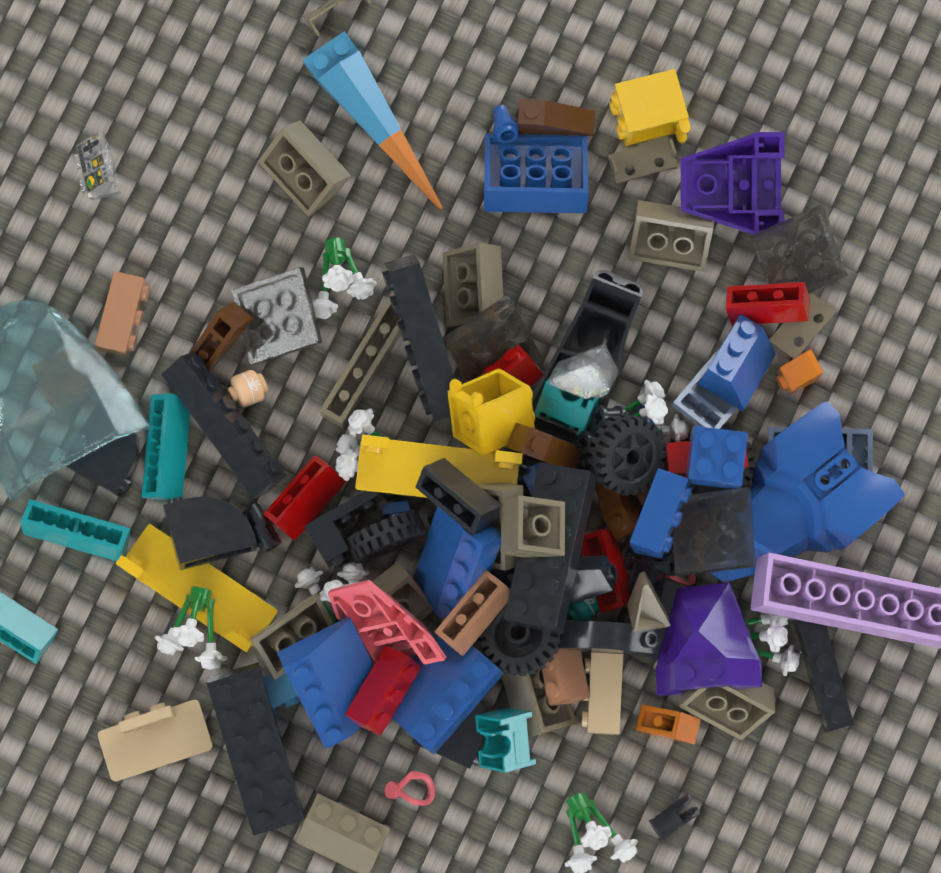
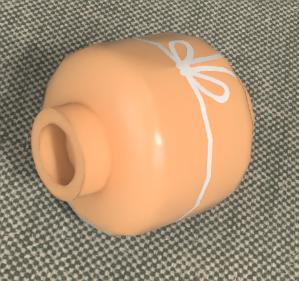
[227,370,268,407]

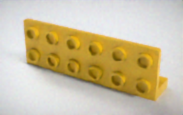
[355,435,523,498]
[116,524,278,654]

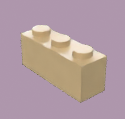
[582,652,623,735]

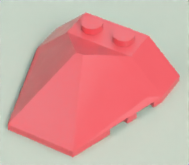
[328,580,446,665]

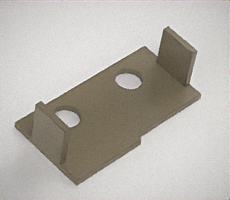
[303,0,371,36]
[608,135,678,184]
[769,293,836,361]

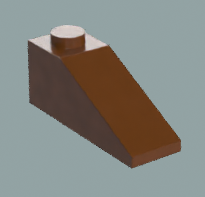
[518,99,595,136]
[190,302,253,372]
[507,422,582,469]
[595,481,642,541]

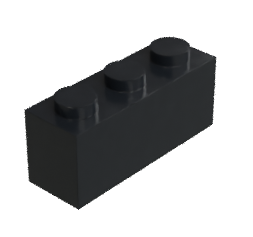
[415,458,502,535]

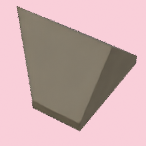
[627,571,670,632]

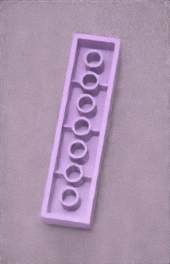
[751,553,941,649]

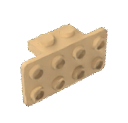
[98,700,213,781]

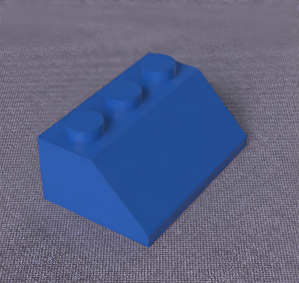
[698,314,776,412]
[630,468,692,558]

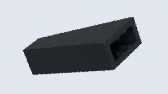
[506,555,618,605]

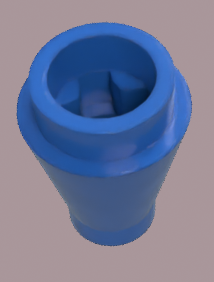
[493,105,519,143]

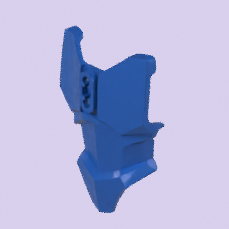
[704,401,904,583]

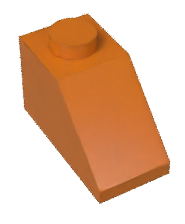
[776,349,823,395]
[635,704,701,745]

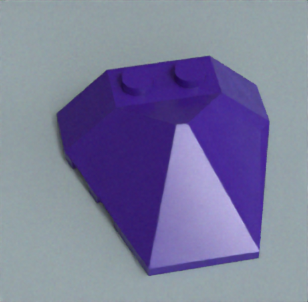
[680,132,785,236]
[656,583,762,696]

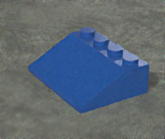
[484,134,588,213]
[414,506,501,620]
[277,616,374,749]
[392,633,504,755]

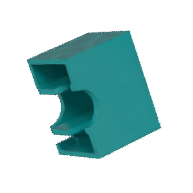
[534,369,604,435]
[475,707,536,773]

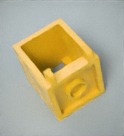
[609,69,691,146]
[447,368,535,456]

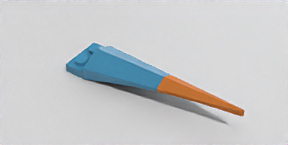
[303,31,442,210]

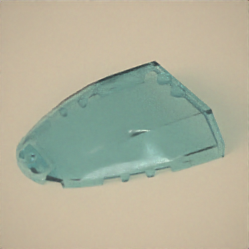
[0,300,151,502]

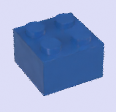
[686,426,748,490]

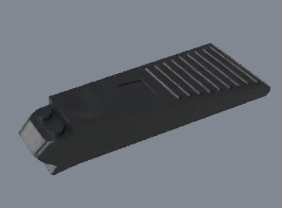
[503,270,643,497]

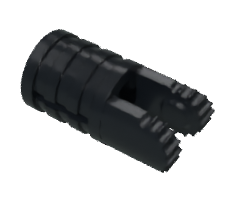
[242,502,282,554]
[649,794,700,841]

